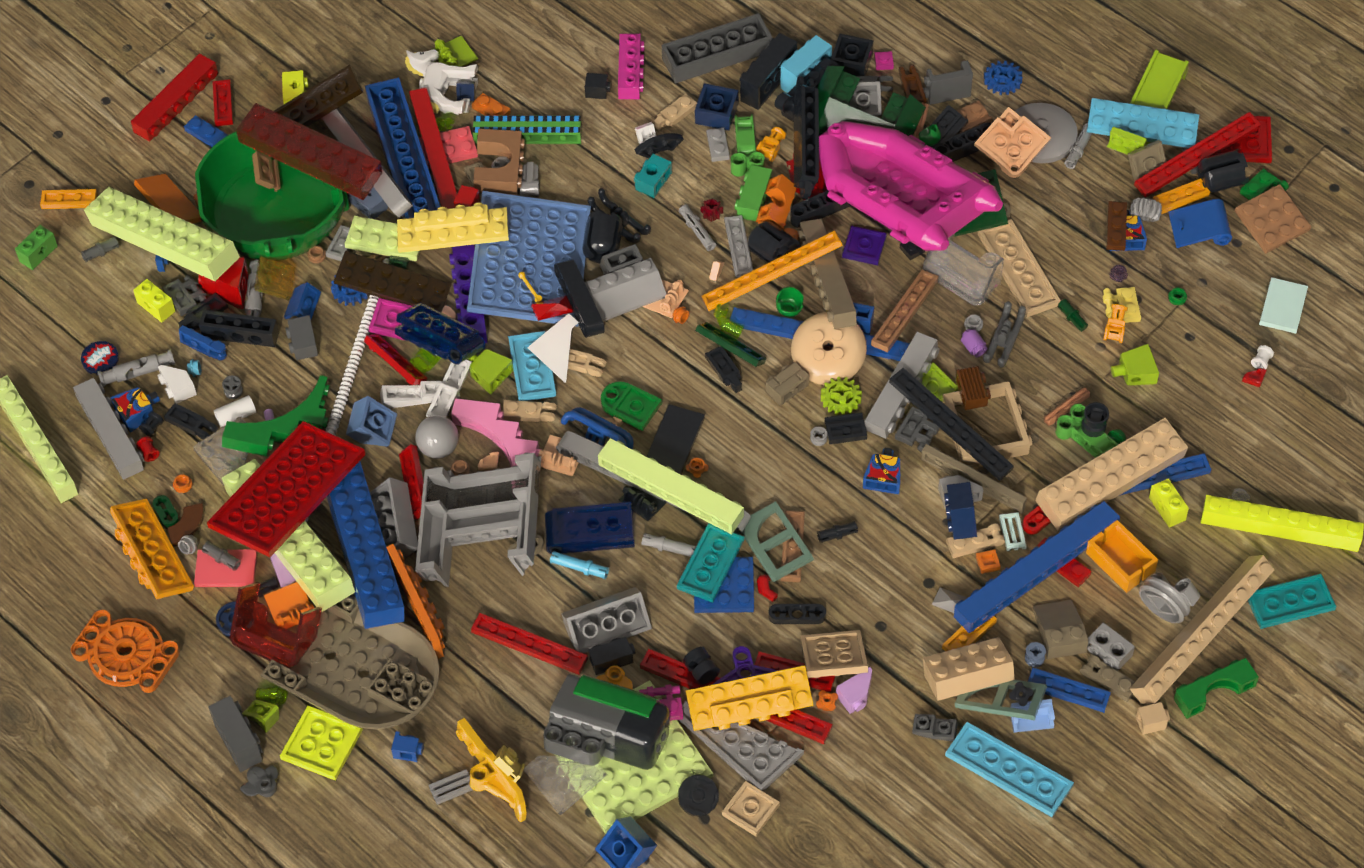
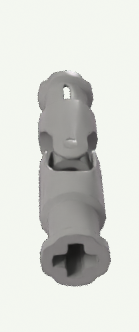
[245,260,266,317]
[98,349,175,387]

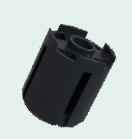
[1197,149,1249,193]
[582,210,623,264]
[748,221,801,263]

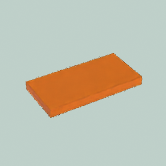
[134,174,202,224]

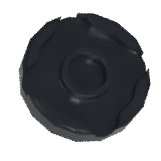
[677,775,719,817]

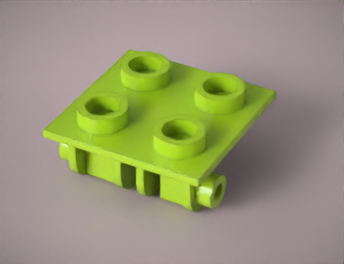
[431,36,478,67]

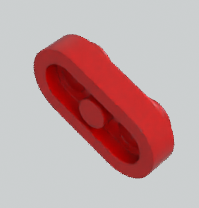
[1022,506,1051,535]

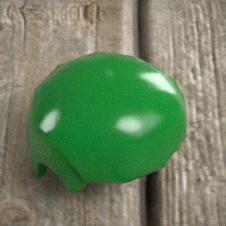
[918,124,941,147]
[776,287,804,317]

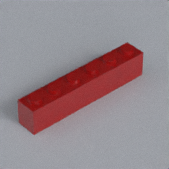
[131,53,218,142]

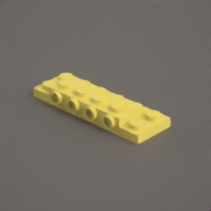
[397,203,509,253]

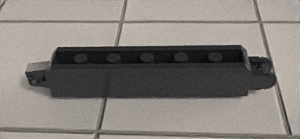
[794,76,819,199]

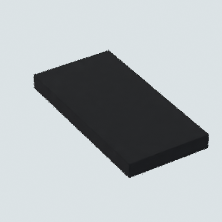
[647,404,705,475]

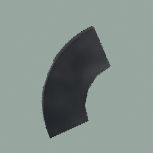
[634,133,684,158]

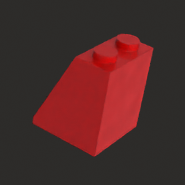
[198,257,249,309]

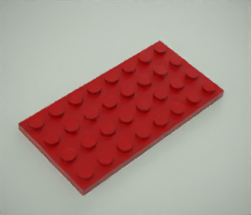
[207,421,366,557]

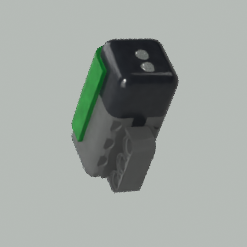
[543,674,670,770]

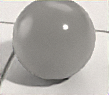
[415,415,459,459]

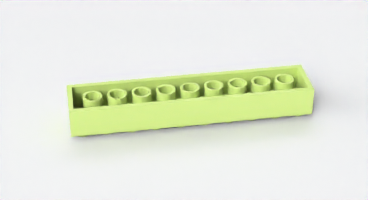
[84,187,240,281]
[222,459,355,612]

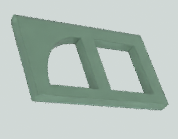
[742,501,814,582]
[955,680,1047,720]

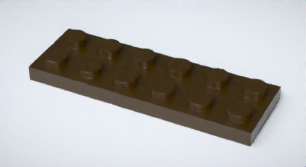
[260,64,363,127]
[334,251,451,315]

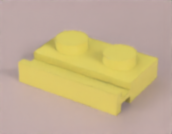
[493,745,525,783]

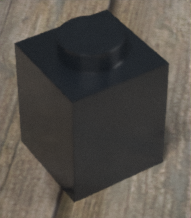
[584,73,611,99]

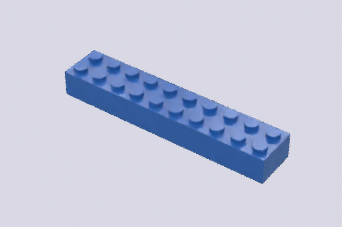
[365,78,440,219]
[327,461,404,629]

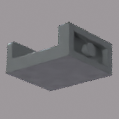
[923,60,973,105]

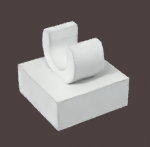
[635,122,656,145]

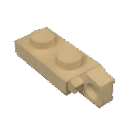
[654,93,697,131]

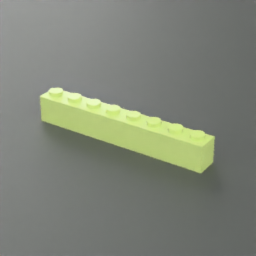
[0,375,78,503]
[598,438,744,535]

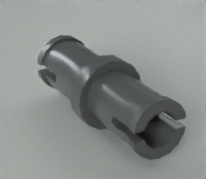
[81,237,119,262]
[202,541,241,571]

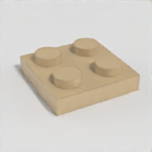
[722,781,780,837]

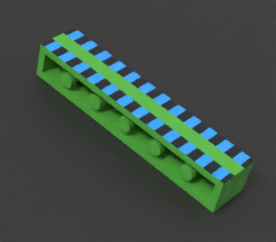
[473,115,582,144]

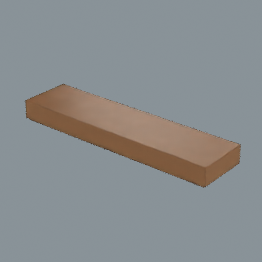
[781,511,805,582]

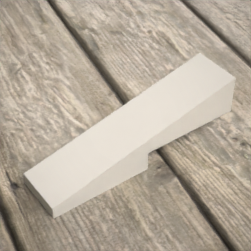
[426,358,472,417]
[380,381,460,409]

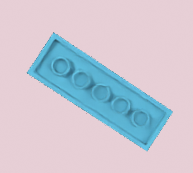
[1087,98,1199,148]
[945,722,1074,818]

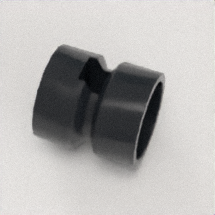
[1081,402,1109,437]
[683,646,720,685]

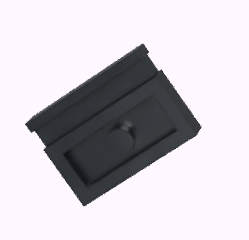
[930,105,968,143]
[824,412,867,445]

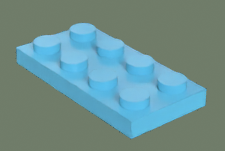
[508,331,556,401]

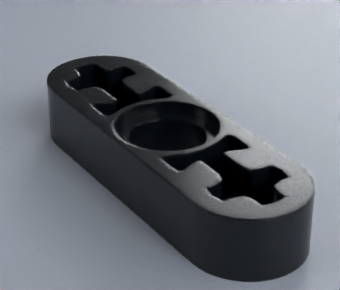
[768,604,826,624]

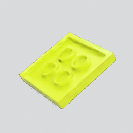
[280,705,363,781]

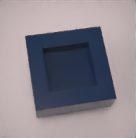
[456,81,475,101]

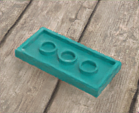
[677,523,745,603]
[1248,574,1336,629]

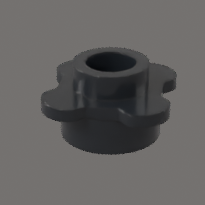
[1009,682,1033,706]

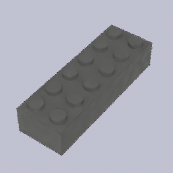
[661,13,772,84]

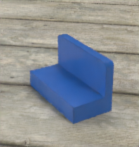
[284,282,321,320]

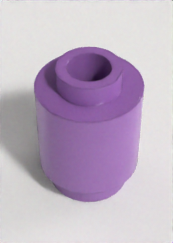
[961,329,987,358]

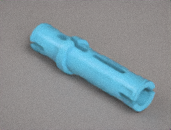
[550,551,609,579]

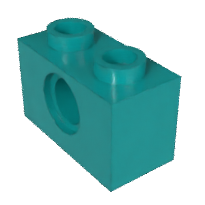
[634,154,672,198]

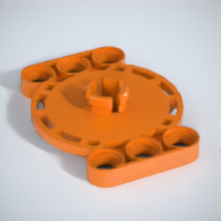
[71,610,180,693]

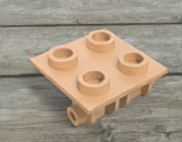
[643,279,689,318]
[538,435,579,476]

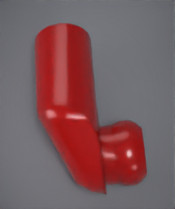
[757,574,778,602]

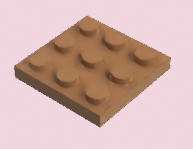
[1234,185,1311,254]

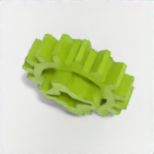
[821,377,862,415]

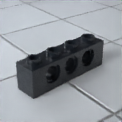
[199,310,279,347]

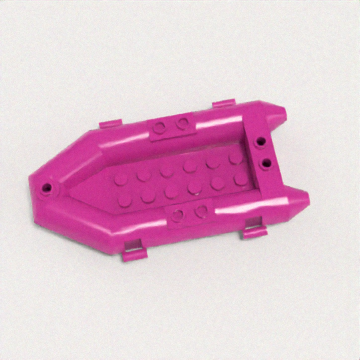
[819,121,1003,251]

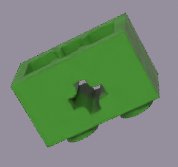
[15,225,58,270]

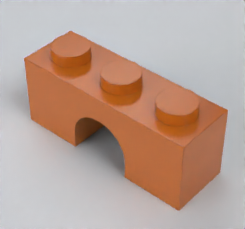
[756,174,796,229]

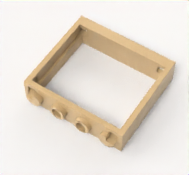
[942,382,1032,466]

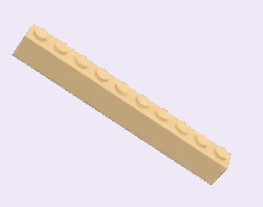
[1129,555,1274,704]

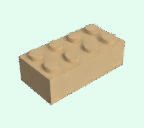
[923,637,1015,701]

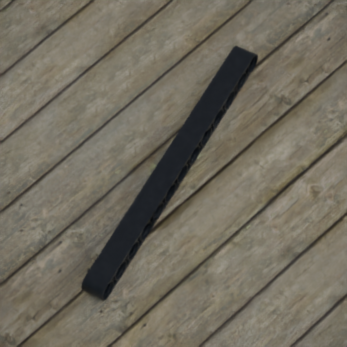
[790,122,992,228]

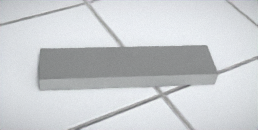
[724,215,753,279]

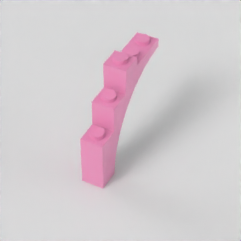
[451,398,542,498]

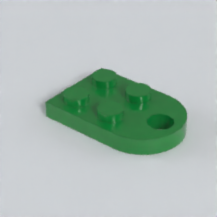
[601,382,662,431]

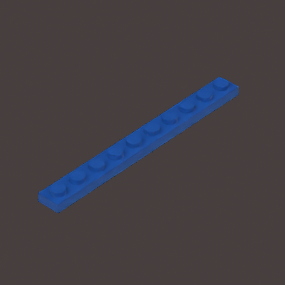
[729,307,910,361]

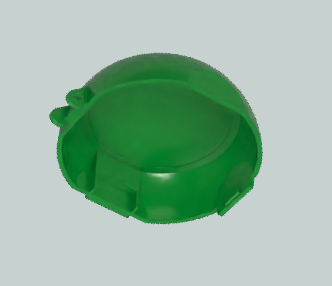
[195,118,349,261]

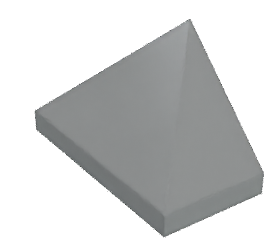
[932,587,967,613]

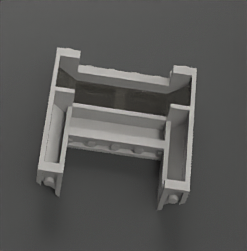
[415,453,541,587]

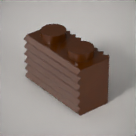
[956,366,991,410]

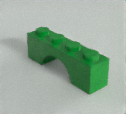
[1174,658,1259,719]

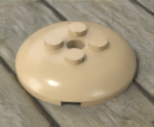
[791,312,867,386]

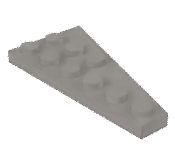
[679,701,804,791]

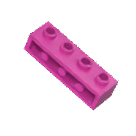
[618,34,644,99]

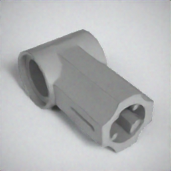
[520,162,539,196]

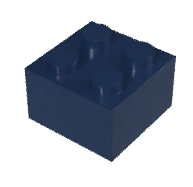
[695,83,739,131]
[944,482,977,540]

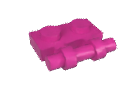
[639,684,683,721]

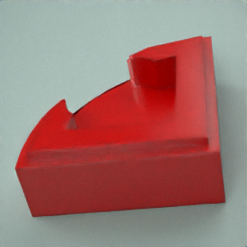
[1242,368,1267,388]

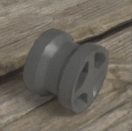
[222,375,243,399]

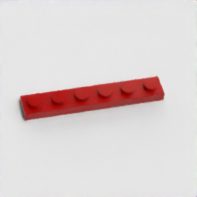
[471,613,588,675]

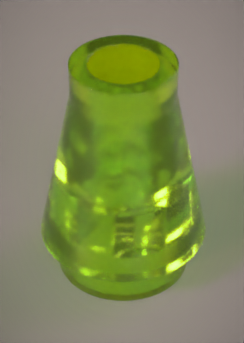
[255,686,287,706]

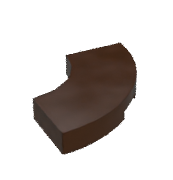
[168,503,204,547]

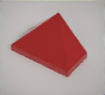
[531,296,573,321]

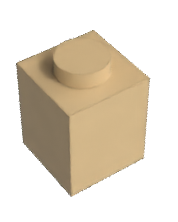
[1136,702,1170,735]

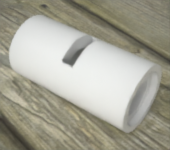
[213,395,256,427]

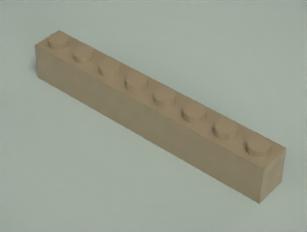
[798,219,857,329]

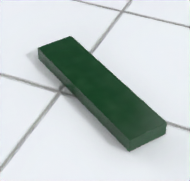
[695,322,767,367]

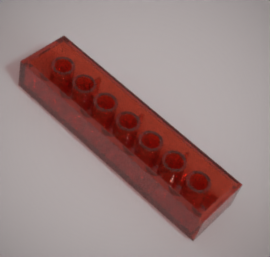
[236,103,382,200]

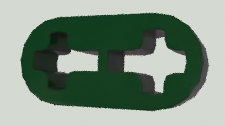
[152,495,180,529]

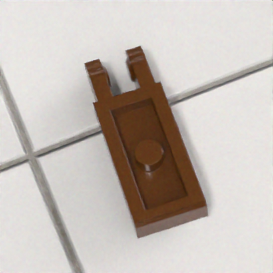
[899,65,926,103]

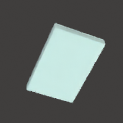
[1259,277,1308,334]

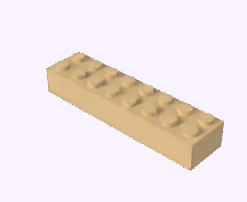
[1035,418,1188,531]

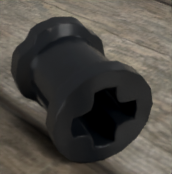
[139,411,164,437]

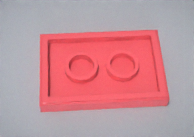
[194,549,257,587]

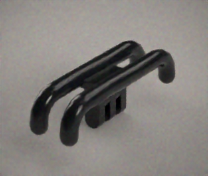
[588,188,651,244]

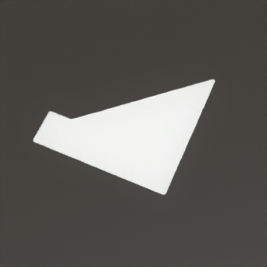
[528,314,579,383]

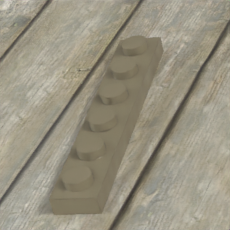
[921,444,1027,514]

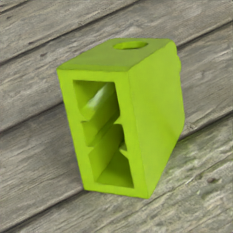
[1111,344,1159,386]
[466,349,513,394]

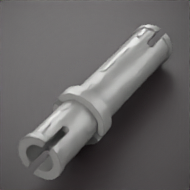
[1064,123,1093,169]
[679,204,717,251]
[641,533,696,557]

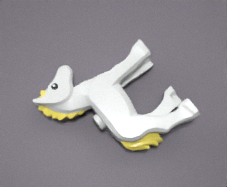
[405,49,478,115]

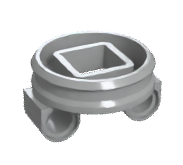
[1139,573,1200,623]

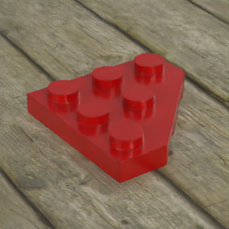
[1218,116,1272,163]

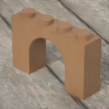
[474,129,525,195]

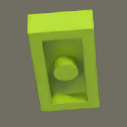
[242,699,279,733]

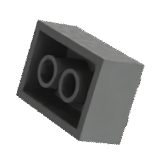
[208,696,263,773]

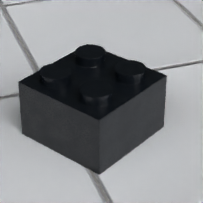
[831,33,874,76]

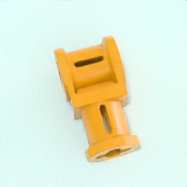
[756,127,786,162]
[1103,304,1128,343]

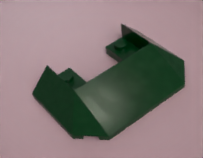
[817,66,926,136]

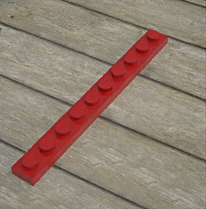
[640,649,833,744]

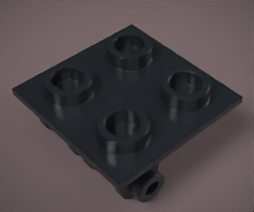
[619,486,667,521]

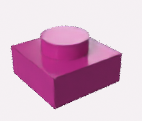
[874,51,894,70]

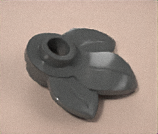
[240,765,279,797]

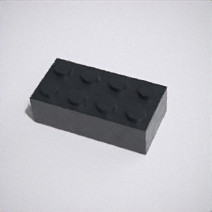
[739,33,797,110]

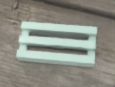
[999,512,1026,551]

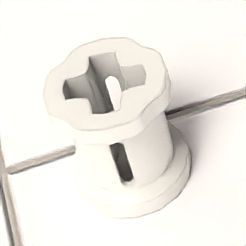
[1251,345,1274,369]

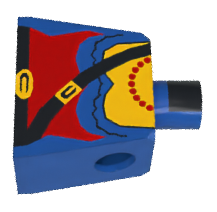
[1110,210,1147,251]
[110,387,160,433]
[863,448,900,494]

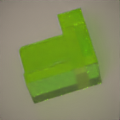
[410,347,442,374]

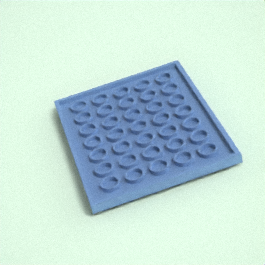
[467,191,591,327]

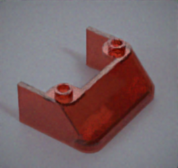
[230,582,322,668]

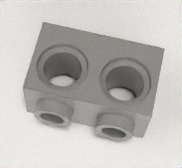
[1087,622,1135,671]

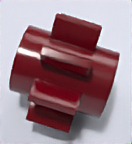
[700,198,723,222]

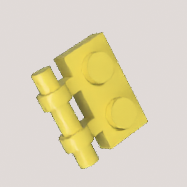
[1103,287,1141,323]

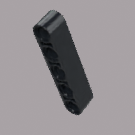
[554,259,605,338]

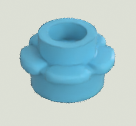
[187,359,202,378]

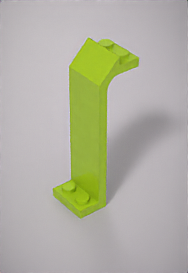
[1107,50,1189,155]

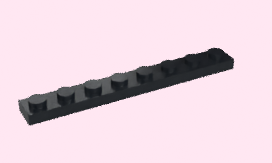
[889,368,1014,481]

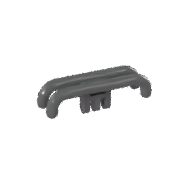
[983,301,1026,368]

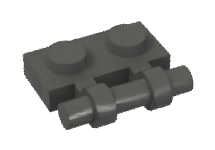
[162,275,207,316]
[895,407,939,452]

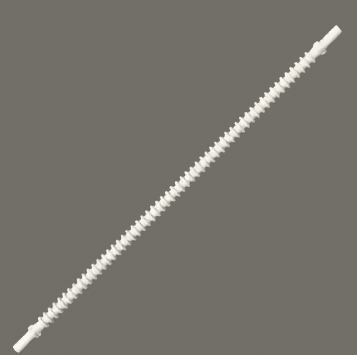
[305,258,391,523]

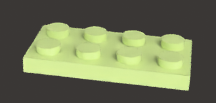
[345,216,420,261]

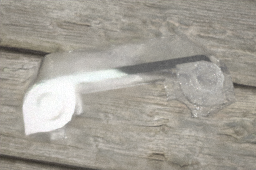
[923,233,1004,305]

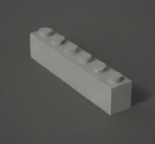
[865,332,940,439]
[73,378,144,480]

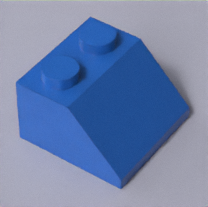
[595,816,657,868]

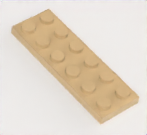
[978,219,1061,317]

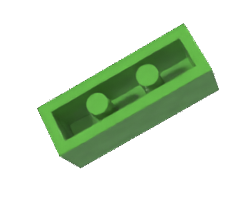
[735,165,772,222]

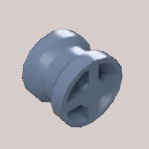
[1025,642,1046,667]

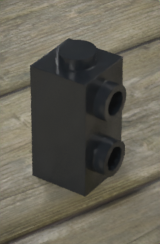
[588,637,636,675]

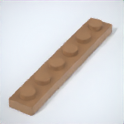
[871,270,939,353]

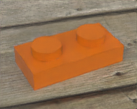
[472,93,511,116]

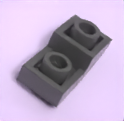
[912,714,958,741]

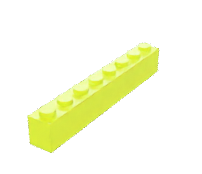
[1201,495,1364,552]

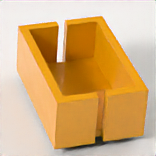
[1086,520,1158,593]

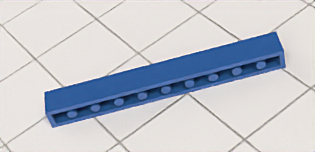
[954,501,1120,633]

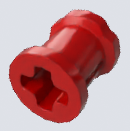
[136,436,160,462]

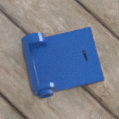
[1168,199,1232,248]

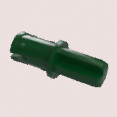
[1057,299,1088,332]

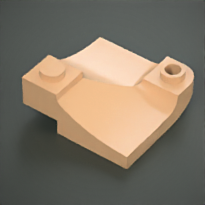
[974,107,1051,178]

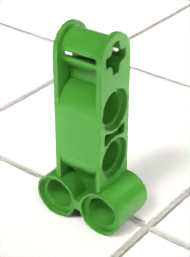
[730,114,765,177]
[1055,404,1119,458]

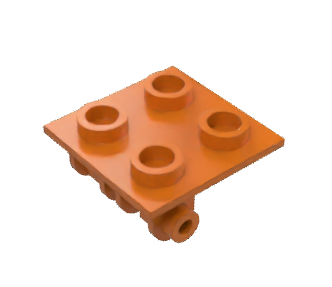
[264,582,315,632]

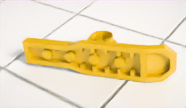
[456,718,527,822]

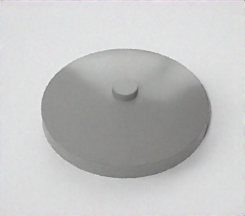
[1014,103,1078,163]

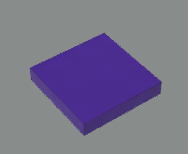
[842,226,887,266]

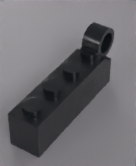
[774,57,839,122]

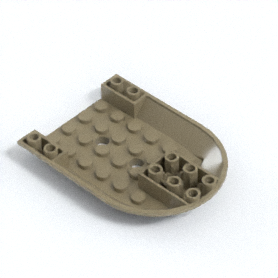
[261,595,439,729]

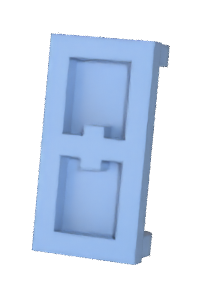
[1011,699,1055,733]

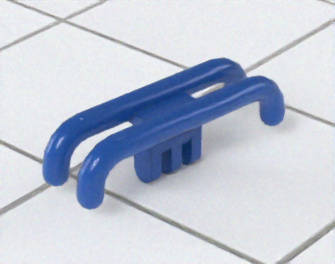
[561,407,634,449]

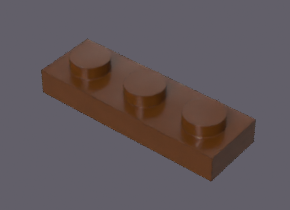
[1106,201,1127,251]

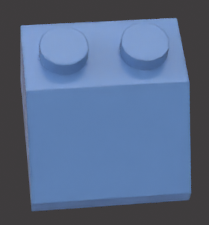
[346,396,397,447]

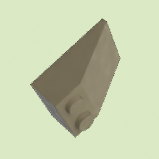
[1032,599,1089,660]

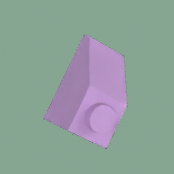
[836,667,872,714]

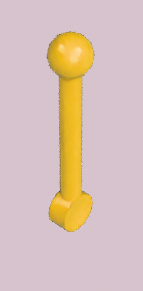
[518,272,542,303]

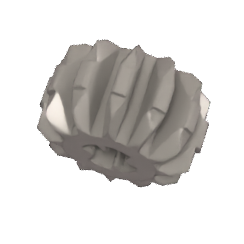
[1130,198,1162,222]

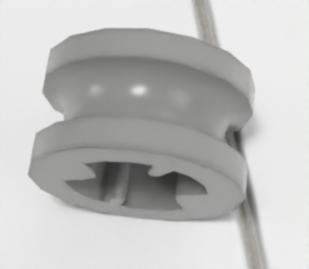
[810,427,827,446]

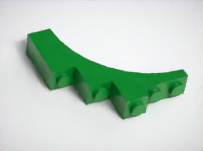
[222,375,330,457]

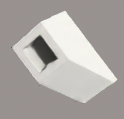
[157,365,197,404]

